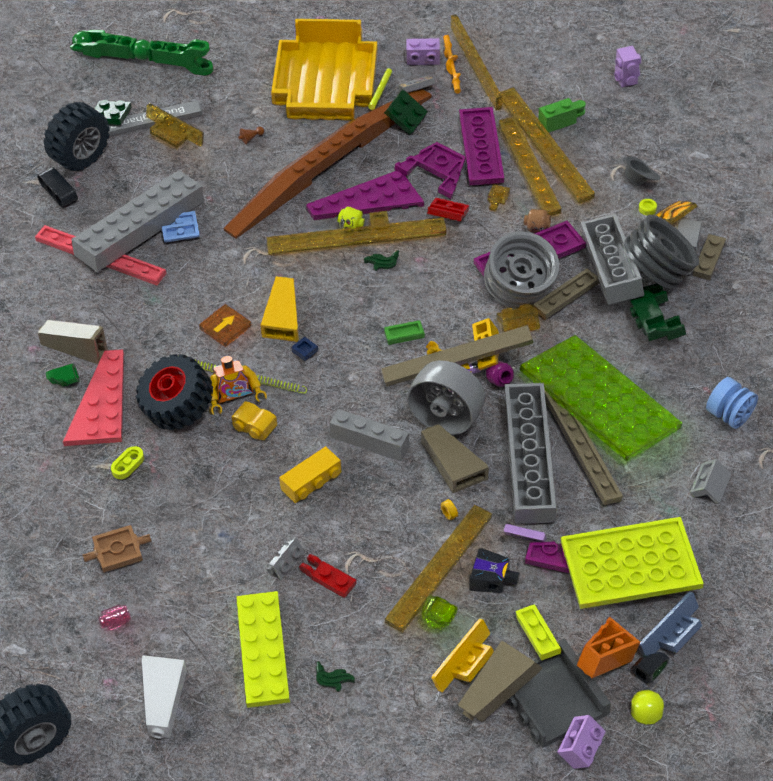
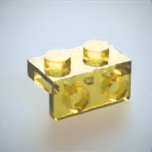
[496,304,540,332]

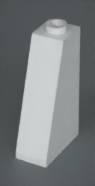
[142,655,187,739]

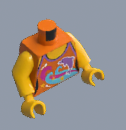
[209,356,267,415]

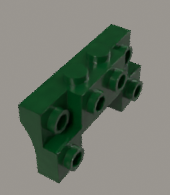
[629,283,686,342]

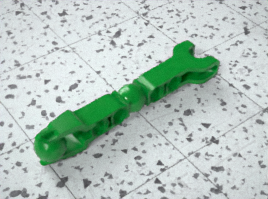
[70,30,214,76]

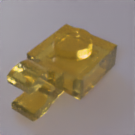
[488,184,510,211]

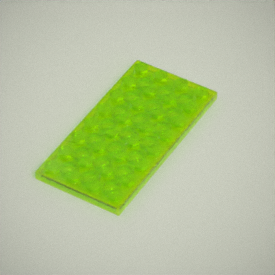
[519,335,682,461]

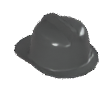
[625,156,660,185]

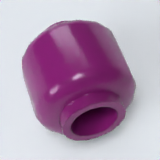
[486,361,514,387]

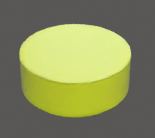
[639,199,657,216]

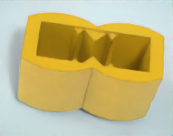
[231,401,277,440]

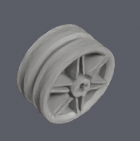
[484,231,559,309]

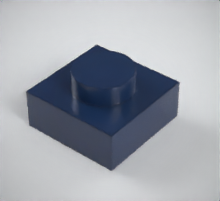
[291,337,318,361]

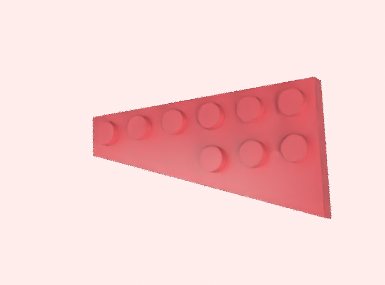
[63,349,124,446]

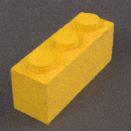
[279,446,342,503]

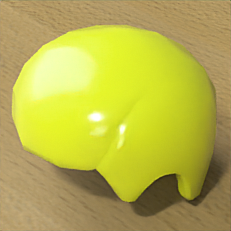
[631,690,664,725]

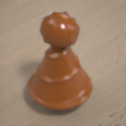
[238,126,265,145]

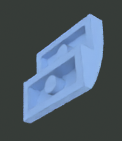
[162,211,200,243]

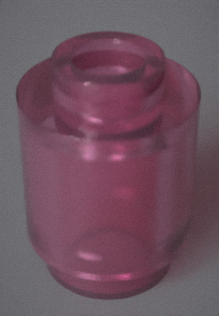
[98,604,131,631]

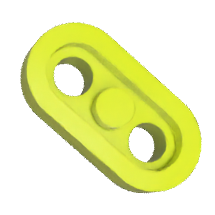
[111,446,144,479]

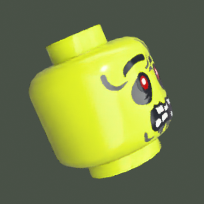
[337,207,365,232]

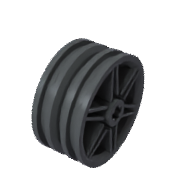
[624,215,699,289]

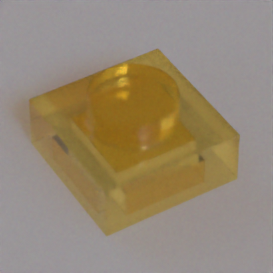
[369,211,389,230]

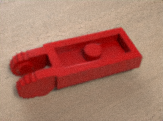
[299,554,357,598]

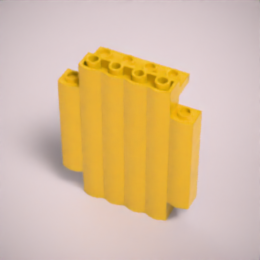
[271,19,378,121]

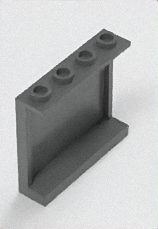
[508,638,611,748]

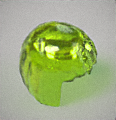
[422,595,458,630]

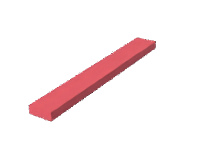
[35,225,166,285]

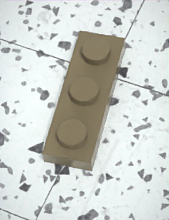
[693,234,726,280]

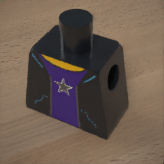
[469,547,520,593]

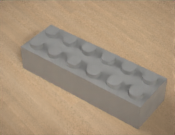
[581,214,644,305]

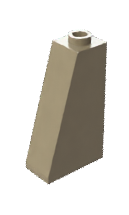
[38,320,108,364]
[421,424,489,493]
[458,640,542,722]

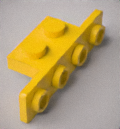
[431,619,494,692]

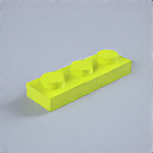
[515,604,561,661]

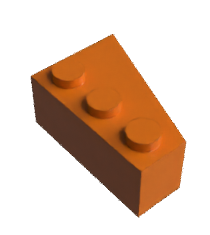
[577,617,640,678]

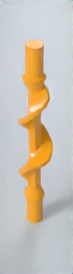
[443,35,461,94]

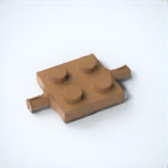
[82,525,152,573]

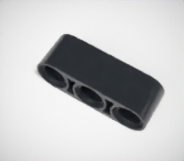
[37,167,78,208]

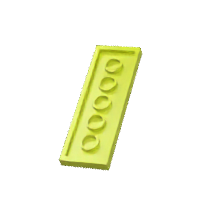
[236,591,290,708]

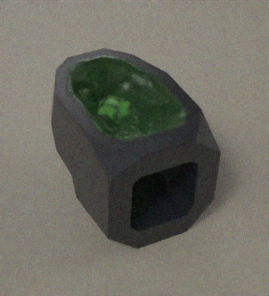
[632,652,669,684]

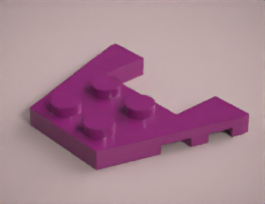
[394,142,466,199]

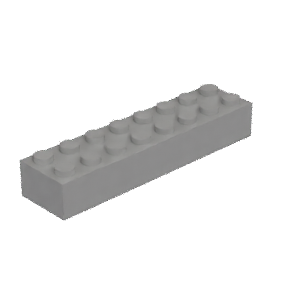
[71,170,204,272]
[505,383,556,524]

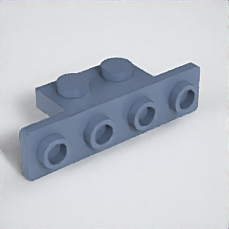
[639,592,702,657]

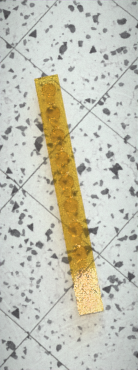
[498,87,595,204]
[266,217,446,255]

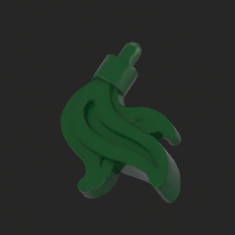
[364,250,399,271]
[315,661,355,692]

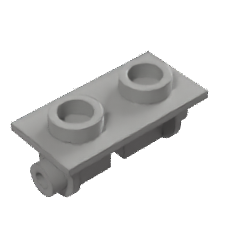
[266,537,304,580]

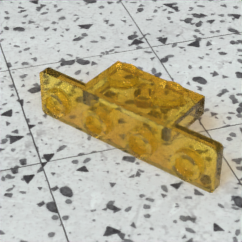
[146,103,204,148]

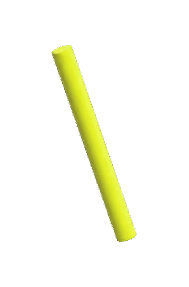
[369,68,392,110]

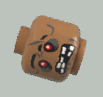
[524,209,551,233]

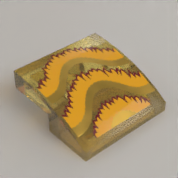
[656,201,698,225]

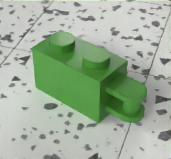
[538,98,586,134]

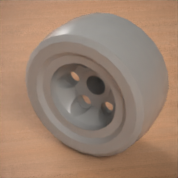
[407,360,485,435]

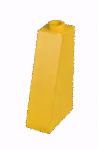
[260,276,299,342]

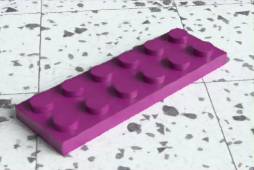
[459,107,504,185]
[473,220,586,276]

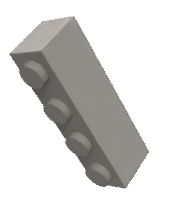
[330,409,410,461]

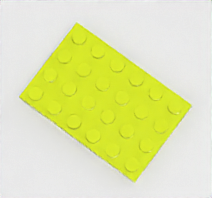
[561,517,704,609]

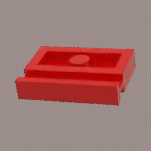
[427,198,469,221]

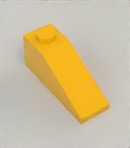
[472,318,499,370]

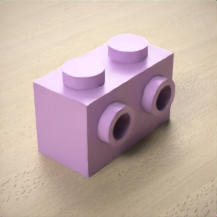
[406,38,440,65]
[614,46,641,87]
[557,715,606,769]

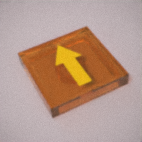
[199,304,252,347]

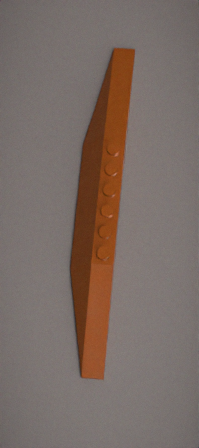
[224,89,432,239]

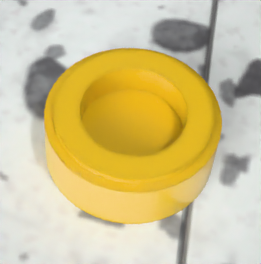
[441,499,458,520]

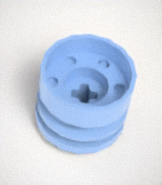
[706,377,758,429]

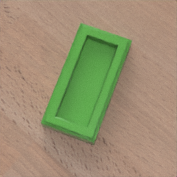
[384,320,425,345]

